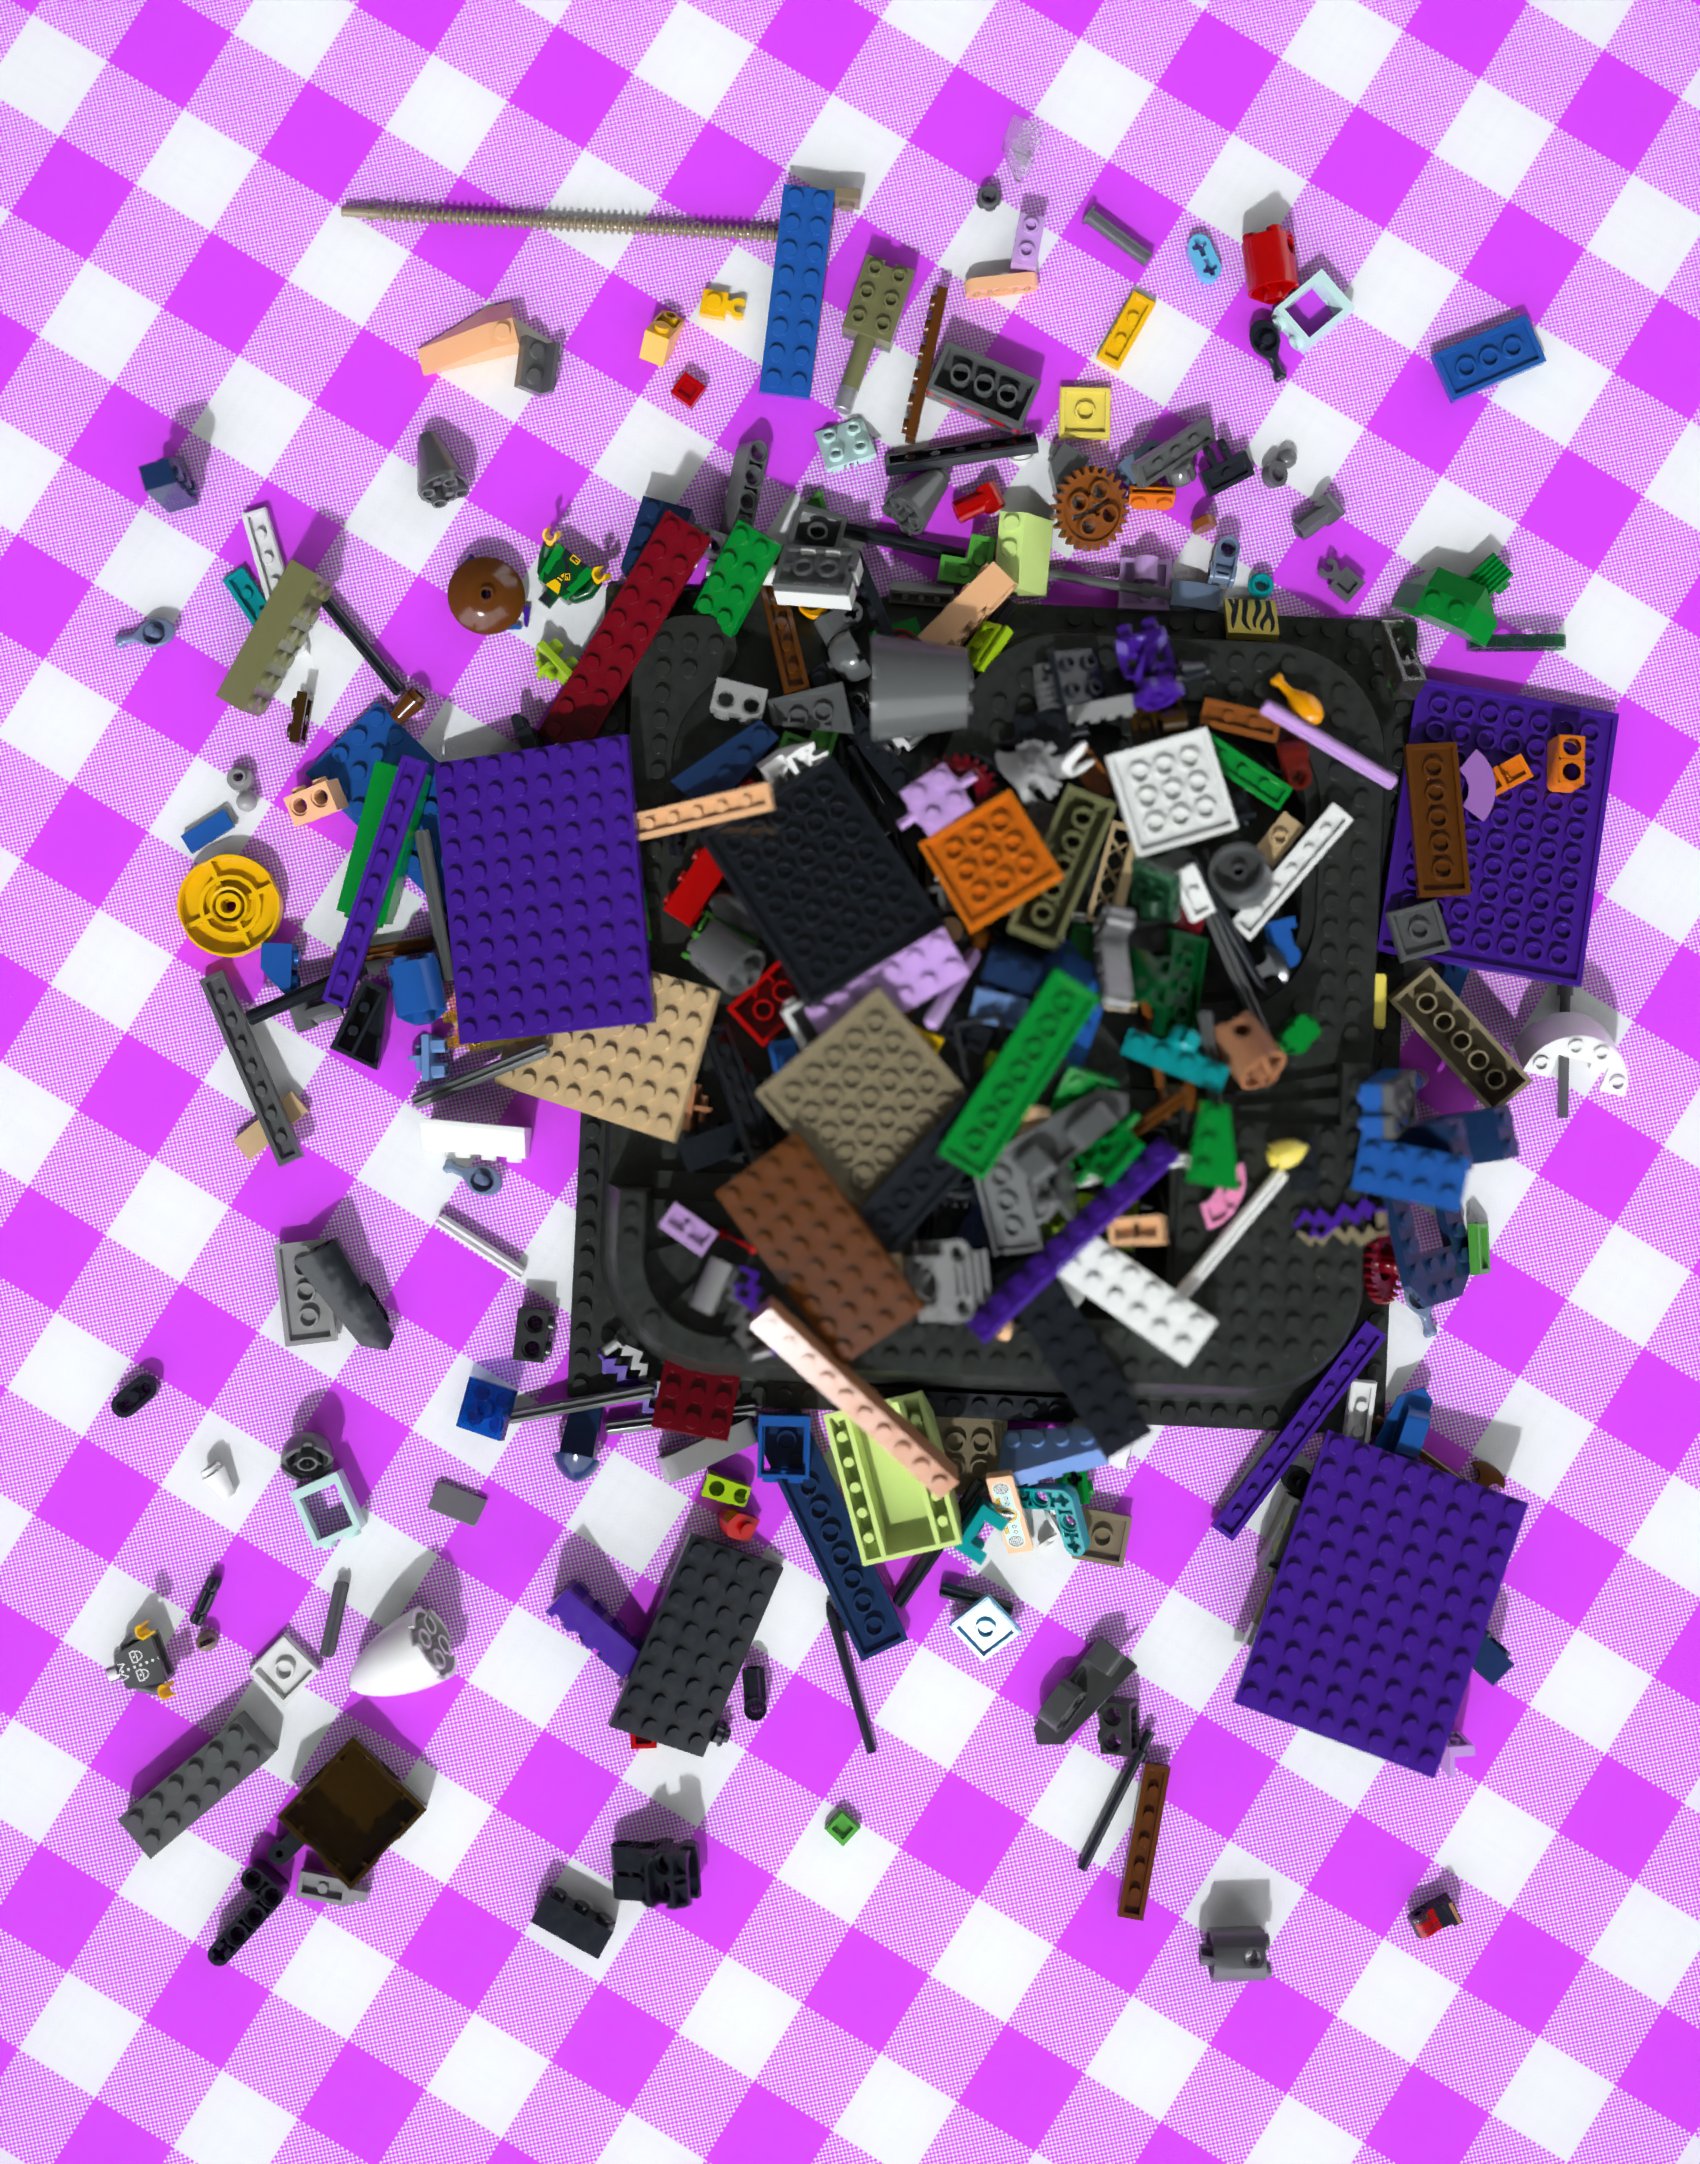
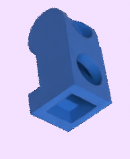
[1264,916,1300,969]

